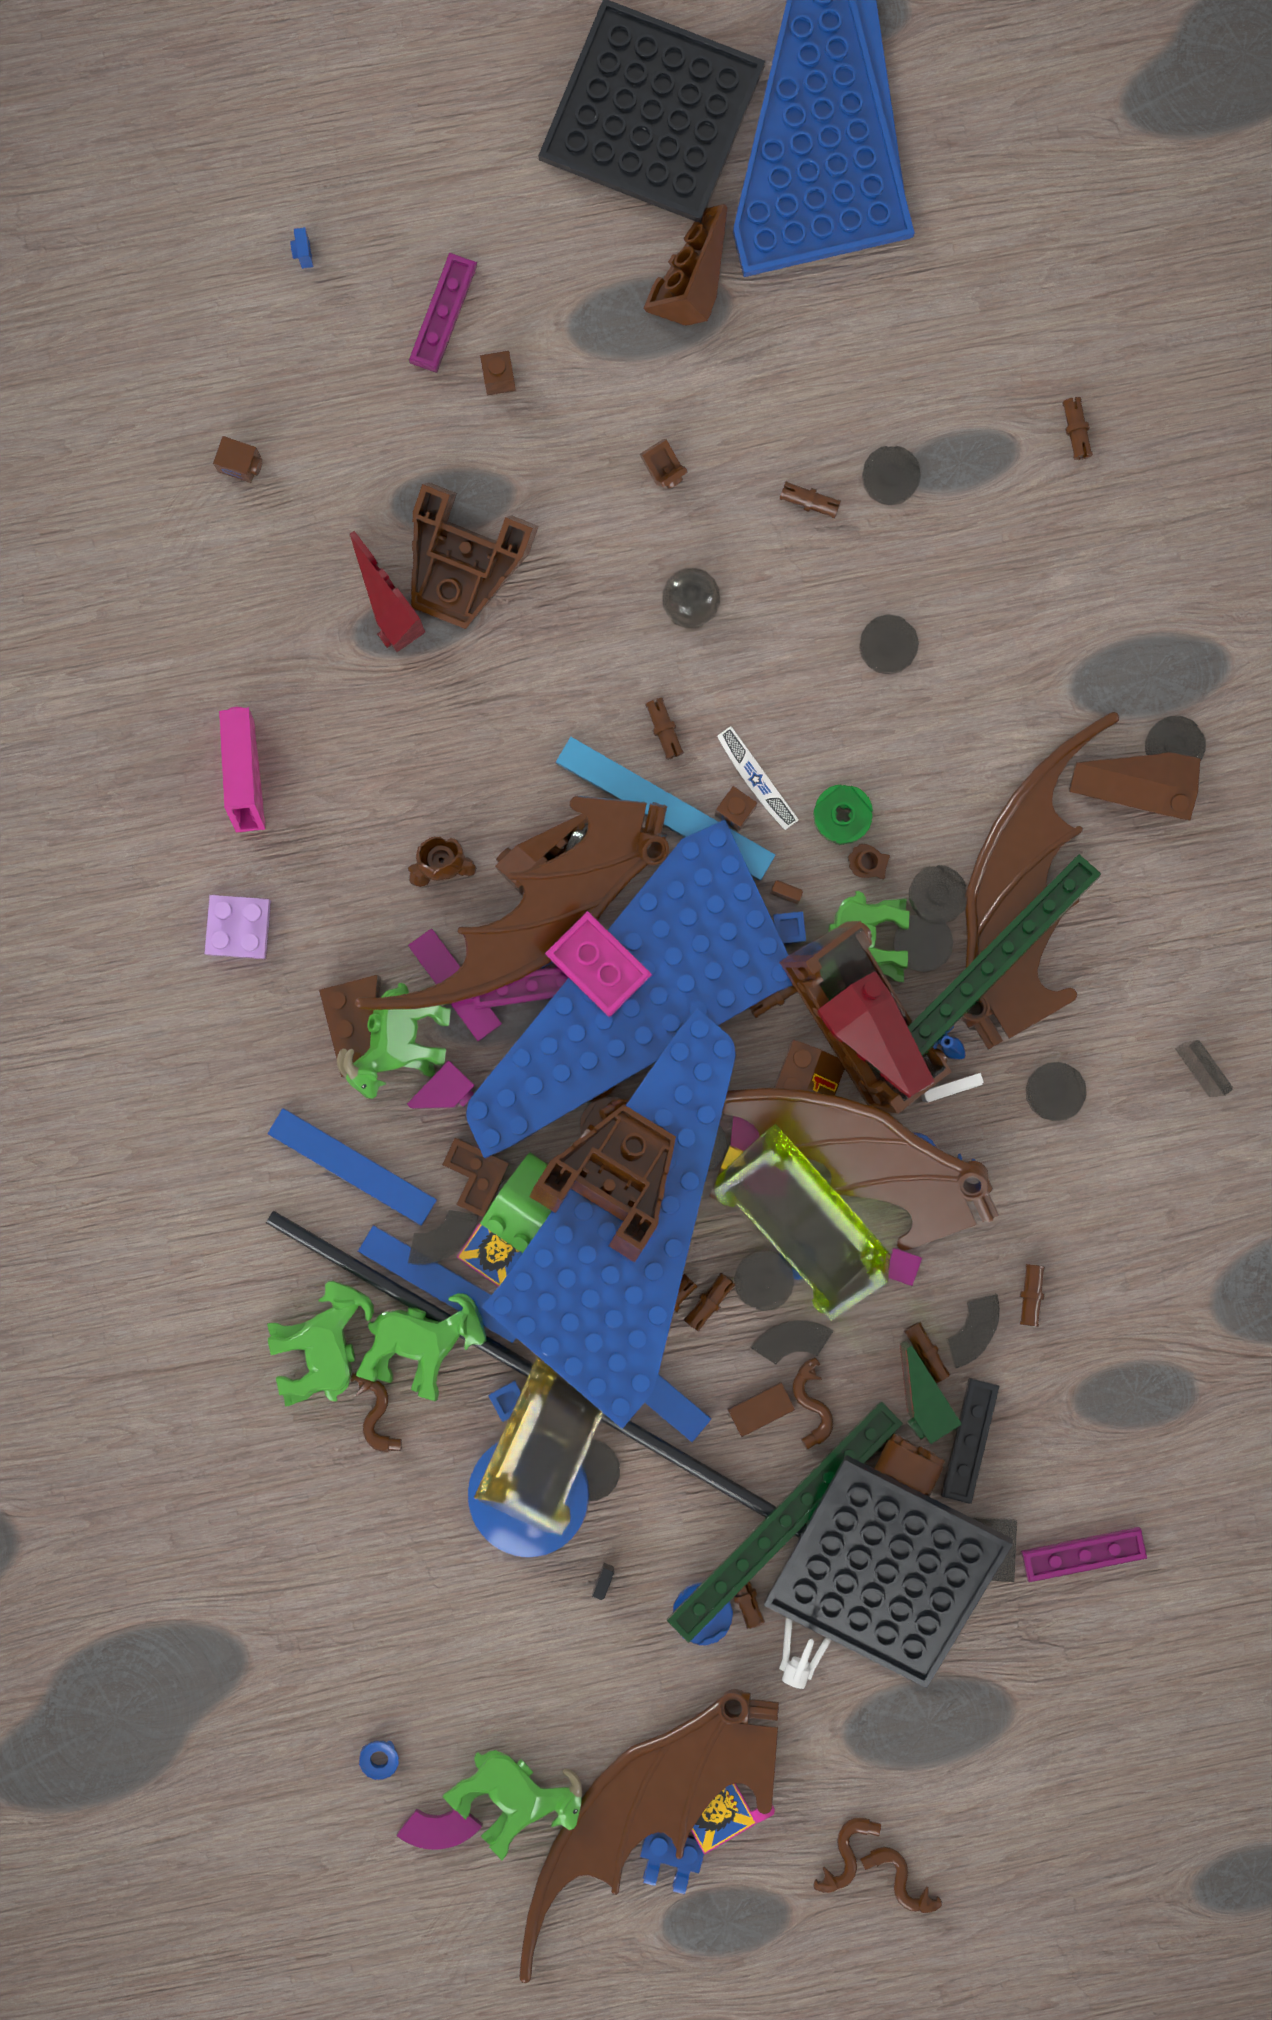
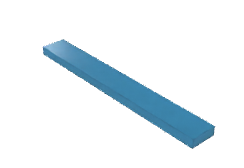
[556,737,775,881]

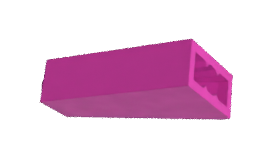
[219,706,266,833]

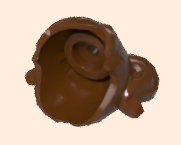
[408,836,477,887]

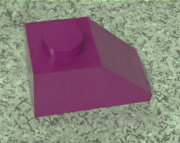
[407,1060,476,1109]

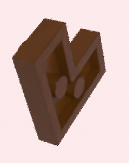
[442,1138,510,1217]

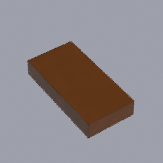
[728,1382,795,1437]

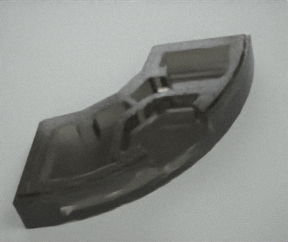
[946,1293,1000,1368]
[750,1320,834,1364]

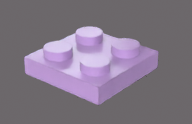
[205,895,271,959]

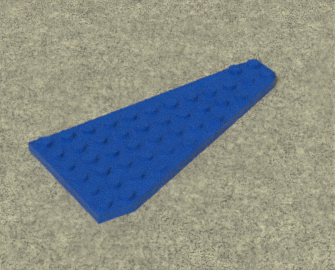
[733,0,915,277]
[466,820,793,1158]
[481,1008,736,1429]

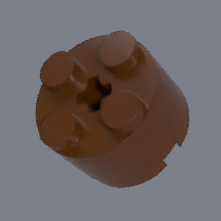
[874,1433,945,1497]

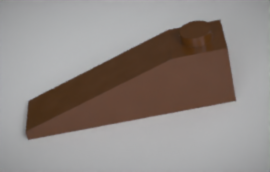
[643,204,728,326]
[1069,752,1201,821]
[495,813,588,895]

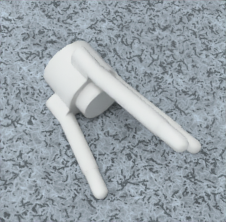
[779,1617,831,1689]

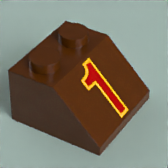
[774,1039,845,1096]

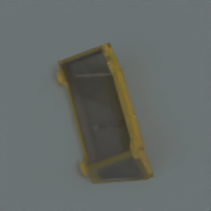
[474,1356,603,1535]

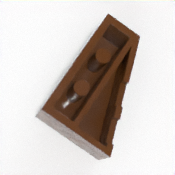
[319,975,381,1078]

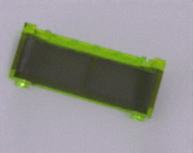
[714,1124,890,1321]

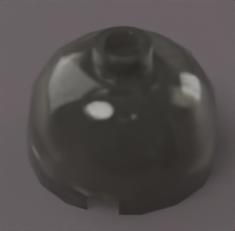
[662,567,720,628]

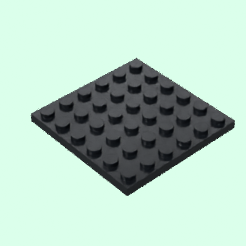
[538,0,765,224]
[764,1455,1013,1688]

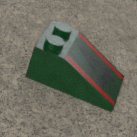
[900,1341,962,1444]

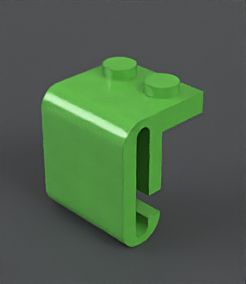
[480,1152,552,1253]

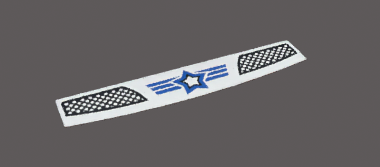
[717,726,798,830]

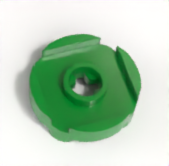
[813,785,873,845]

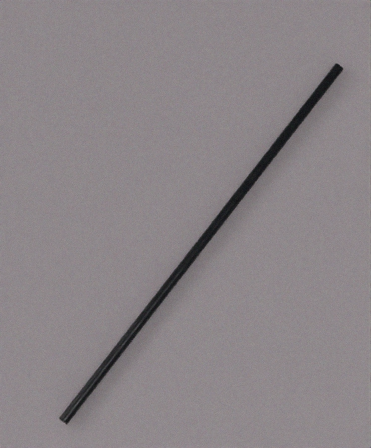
[266,1211,807,1537]

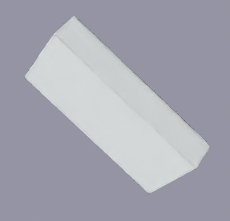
[921,1073,984,1103]

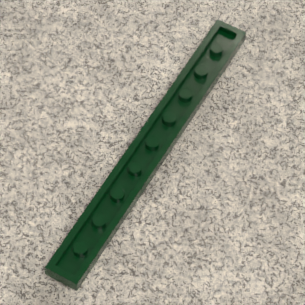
[872,854,1101,1086]
[666,1401,903,1643]

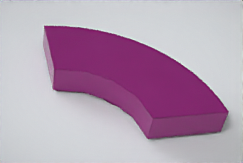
[396,1809,483,1850]

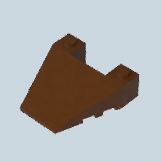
[411,483,539,629]
[530,1105,676,1262]

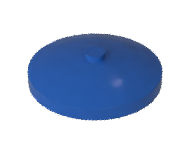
[468,1433,589,1557]

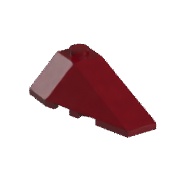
[350,531,425,652]
[817,971,935,1098]

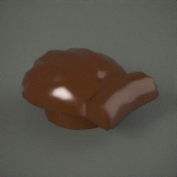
[848,844,890,880]

